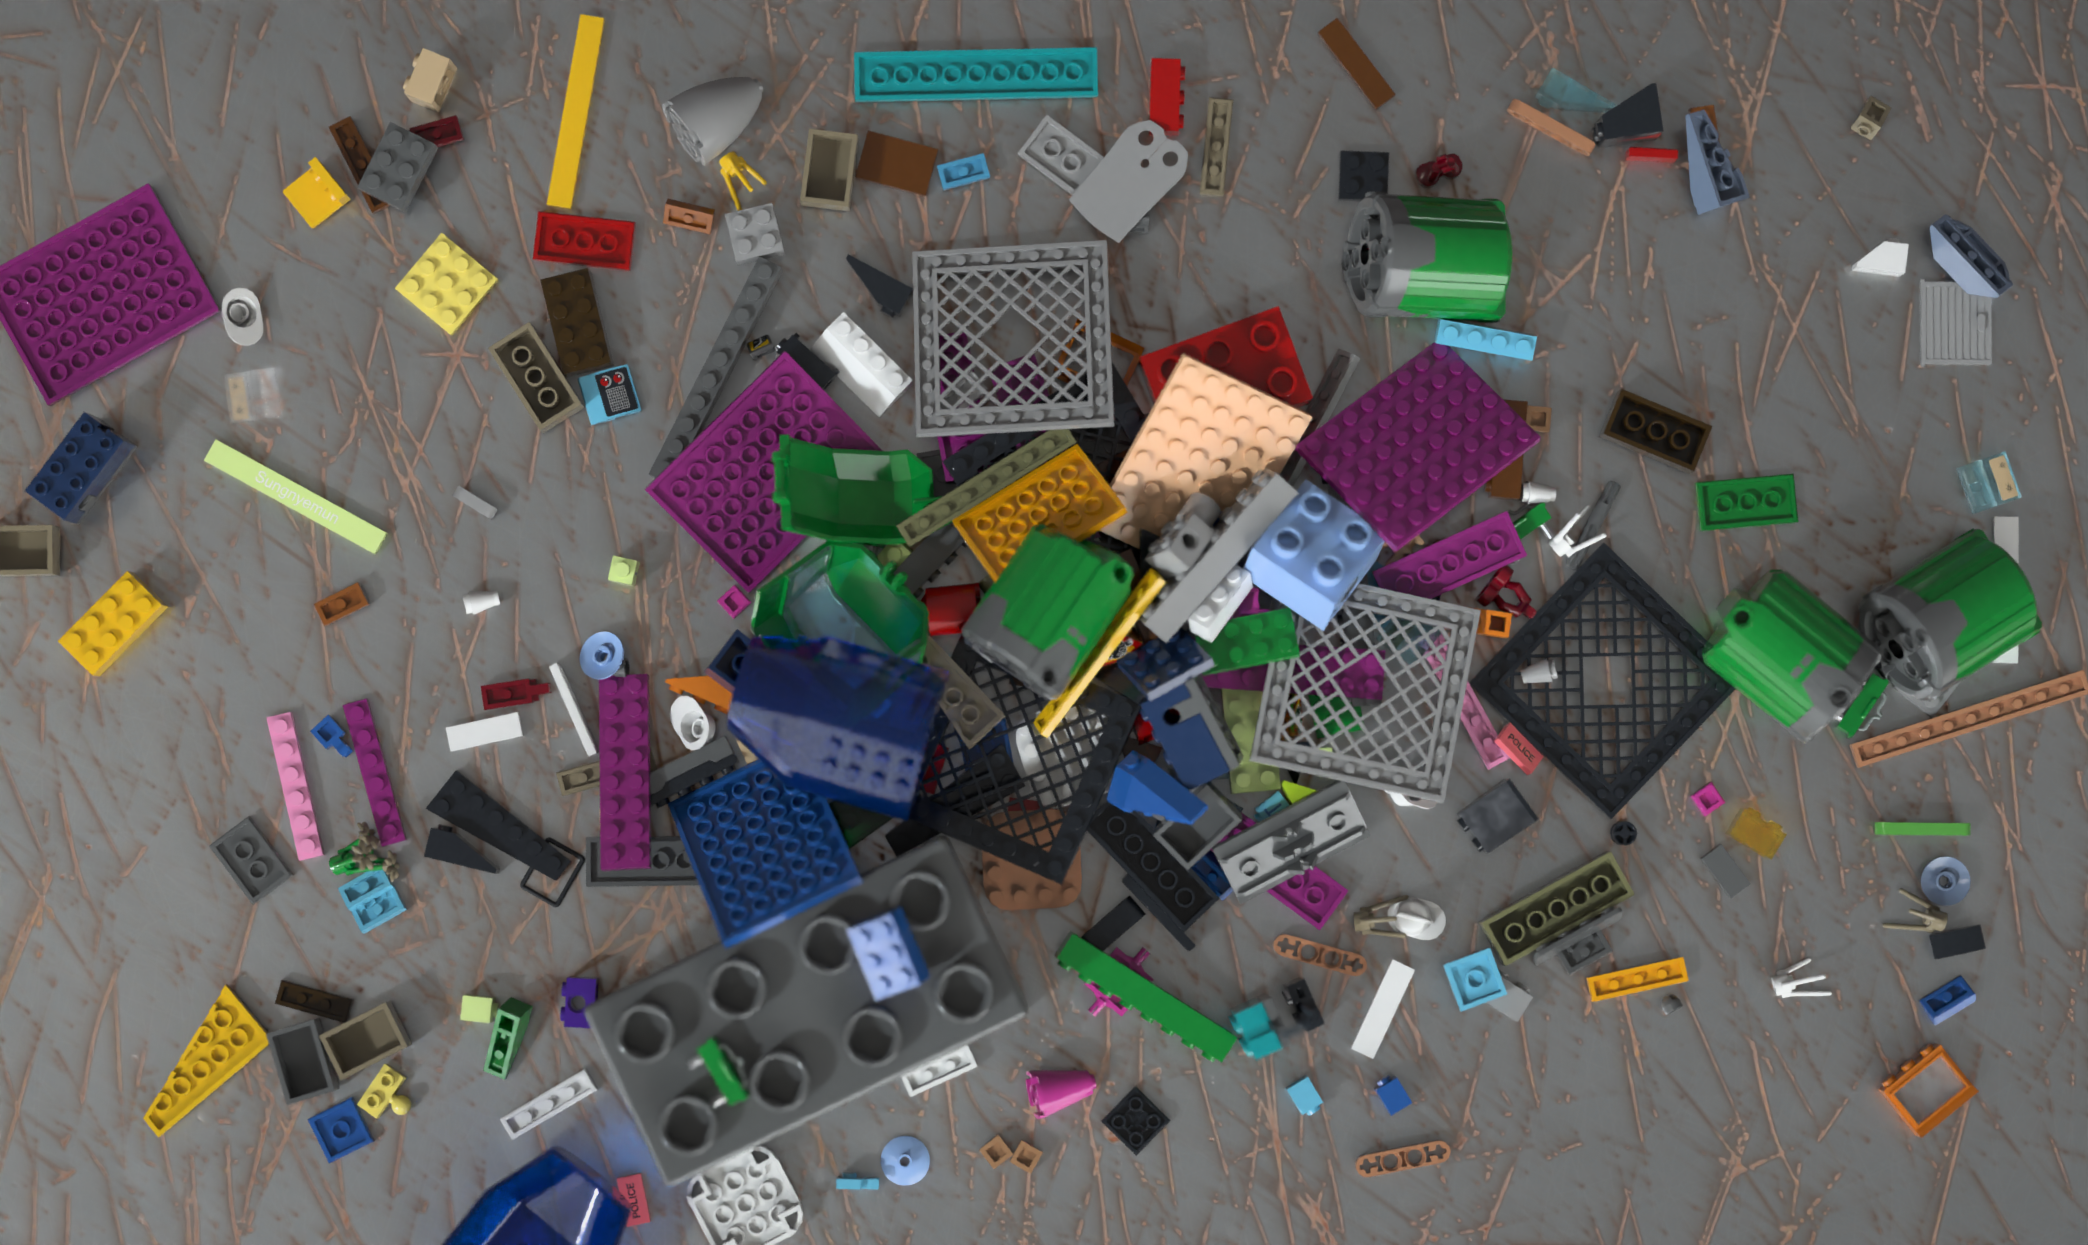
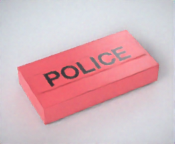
[1494,723,1544,775]
[616,1173,651,1227]

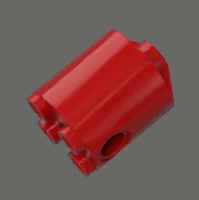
[920,583,981,636]

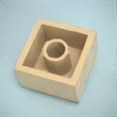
[403,48,457,113]

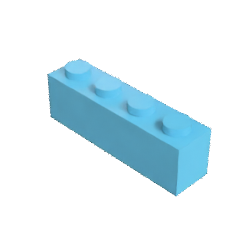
[1434,319,1537,361]

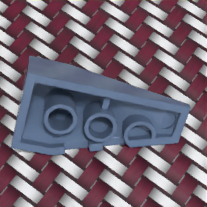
[1685,110,1750,215]

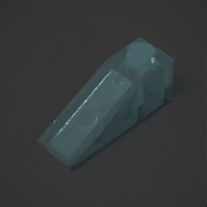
[1535,67,1616,113]

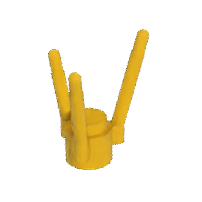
[719,151,767,211]

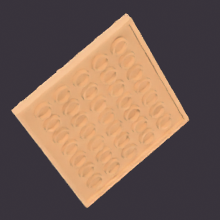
[1099,353,1312,549]

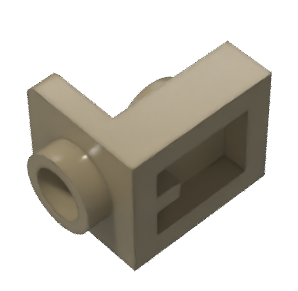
[1851,96,1891,140]

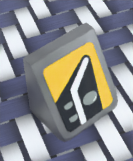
[747,334,775,360]

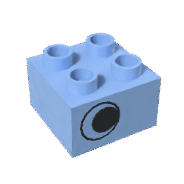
[1244,479,1385,631]

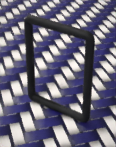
[520,837,585,907]

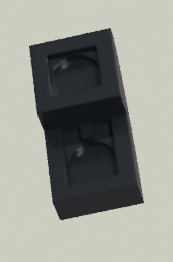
[1929,924,1986,959]

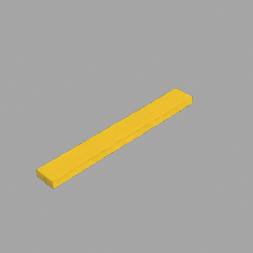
[547,14,605,210]
[1033,568,1166,738]

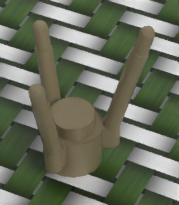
[1883,888,1948,933]
[1354,895,1409,938]

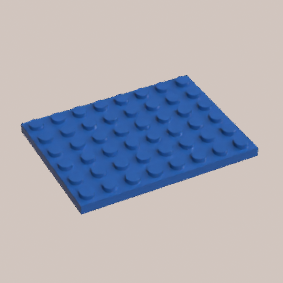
[668,742,863,949]

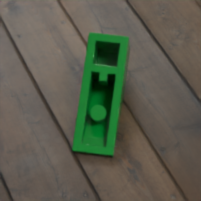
[483,997,533,1080]

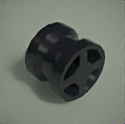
[1610,821,1637,846]

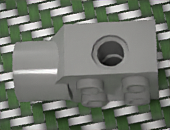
[1145,493,1221,579]

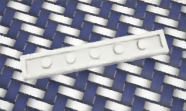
[1992,516,2019,663]

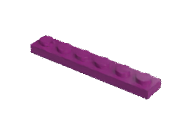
[343,698,407,847]

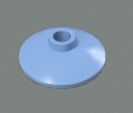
[580,632,624,680]
[881,1136,930,1185]

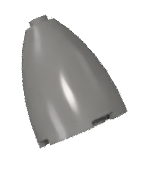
[662,77,764,166]

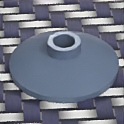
[1921,857,1971,906]

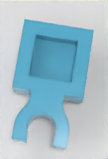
[836,1172,879,1190]

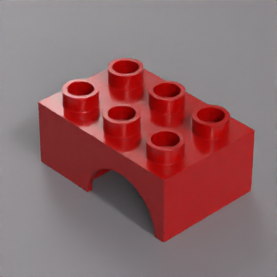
[1138,306,1313,408]

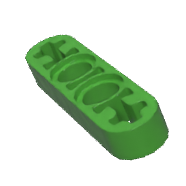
[1875,822,1971,836]

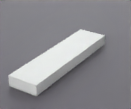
[549,663,600,757]
[1351,959,1415,1059]
[500,1068,598,1140]

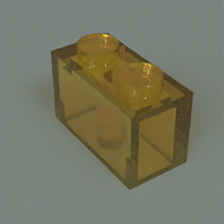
[1725,807,1787,860]

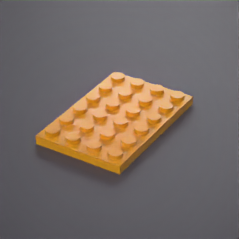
[952,444,1128,582]

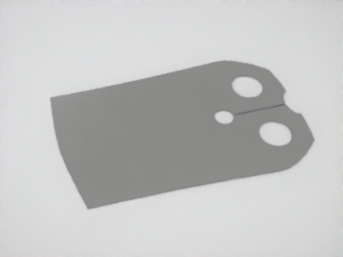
[1069,120,1188,243]

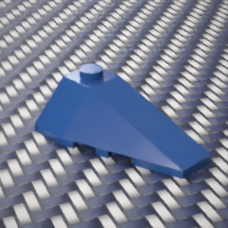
[1107,750,1209,825]

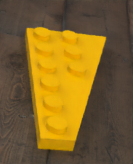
[143,984,269,1137]

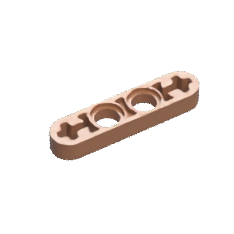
[1507,99,1596,156]
[1273,934,1367,976]
[1355,1140,1450,1177]

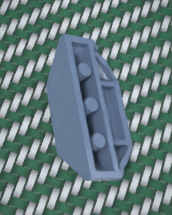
[1929,214,2013,298]

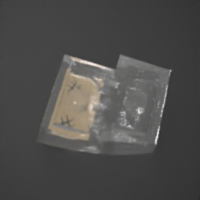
[224,368,282,424]

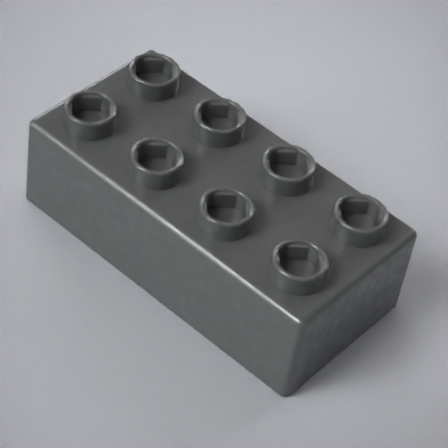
[584,836,1028,1186]

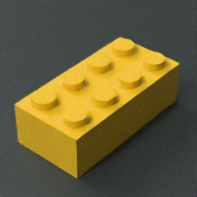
[58,571,169,676]

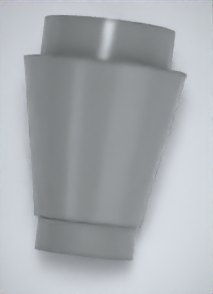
[1520,658,1558,684]

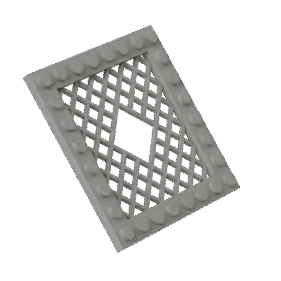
[912,240,1114,437]
[1249,584,1481,803]

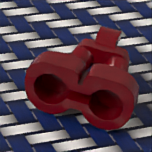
[1415,153,1463,188]
[1475,565,1537,618]

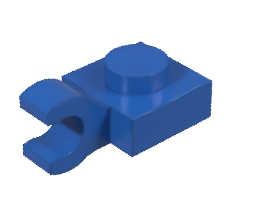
[310,715,353,758]

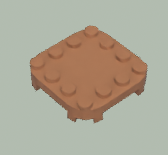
[982,809,1082,910]

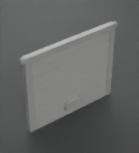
[1920,279,1992,367]

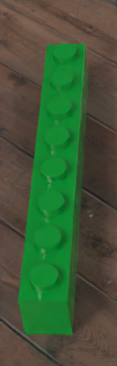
[1054,931,1238,1063]

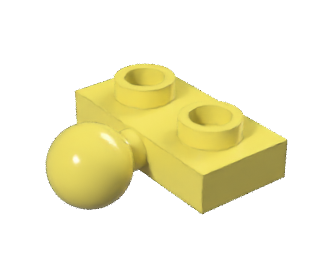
[357,1064,411,1119]

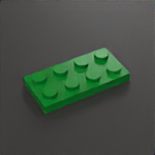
[1195,608,1300,676]

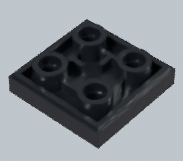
[1101,1086,1171,1156]

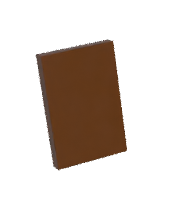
[855,130,938,197]

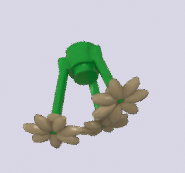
[329,822,400,882]

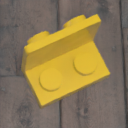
[283,157,351,229]

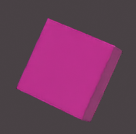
[717,585,752,619]
[1690,782,1725,816]

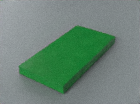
[1695,474,1798,531]

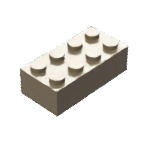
[488,322,585,433]

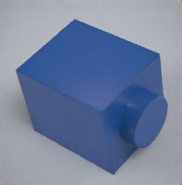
[1374,1075,1412,1116]

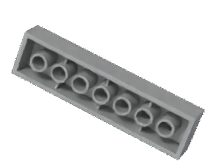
[1138,468,1298,643]

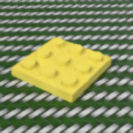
[395,233,499,336]

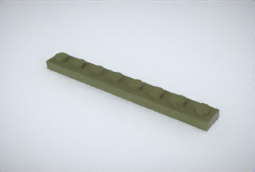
[896,429,1076,547]

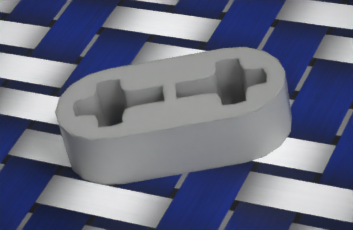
[452,485,498,520]

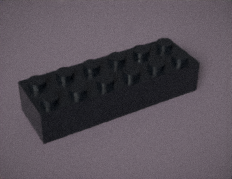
[1087,801,1220,932]

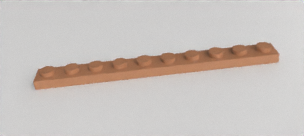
[1849,670,2088,768]

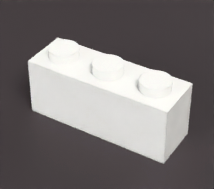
[1188,565,1253,643]

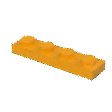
[1586,957,1689,1002]

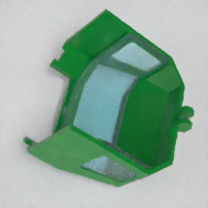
[750,541,929,729]

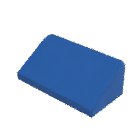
[1191,850,1233,901]
[1919,975,1976,1026]

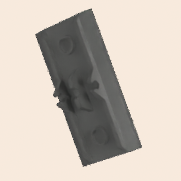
[1212,780,1371,905]

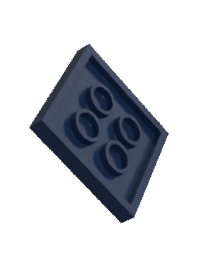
[1117,627,1214,701]

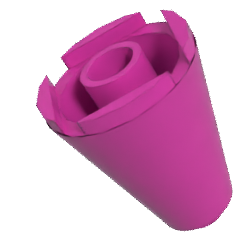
[1026,1070,1096,1119]

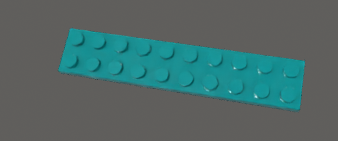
[854,47,1098,102]

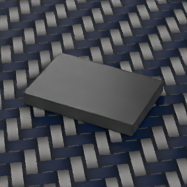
[209,816,294,905]

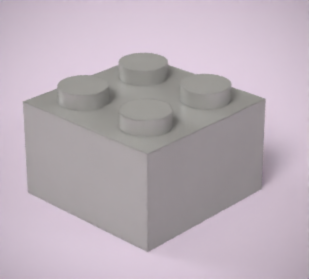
[725,203,785,266]

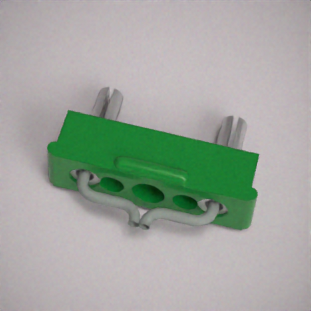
[1507,503,1555,564]
[1836,673,1889,739]
[688,1036,750,1107]

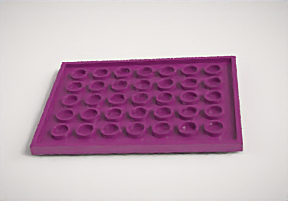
[0,183,221,406]
[1295,342,1541,552]
[645,351,883,593]

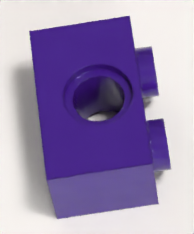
[560,977,599,1028]

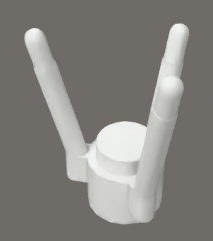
[1548,505,1607,557]
[1771,958,1832,998]

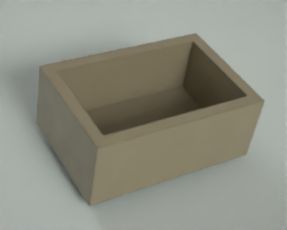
[800,129,859,211]
[0,525,60,577]
[319,1001,412,1080]

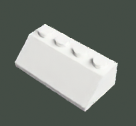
[810,312,914,418]

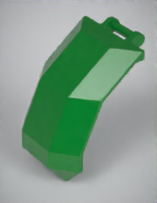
[772,434,934,545]

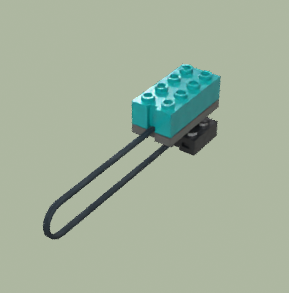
[1228,977,1325,1060]

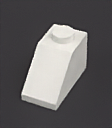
[1852,238,1909,277]

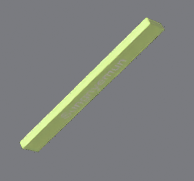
[204,439,388,554]

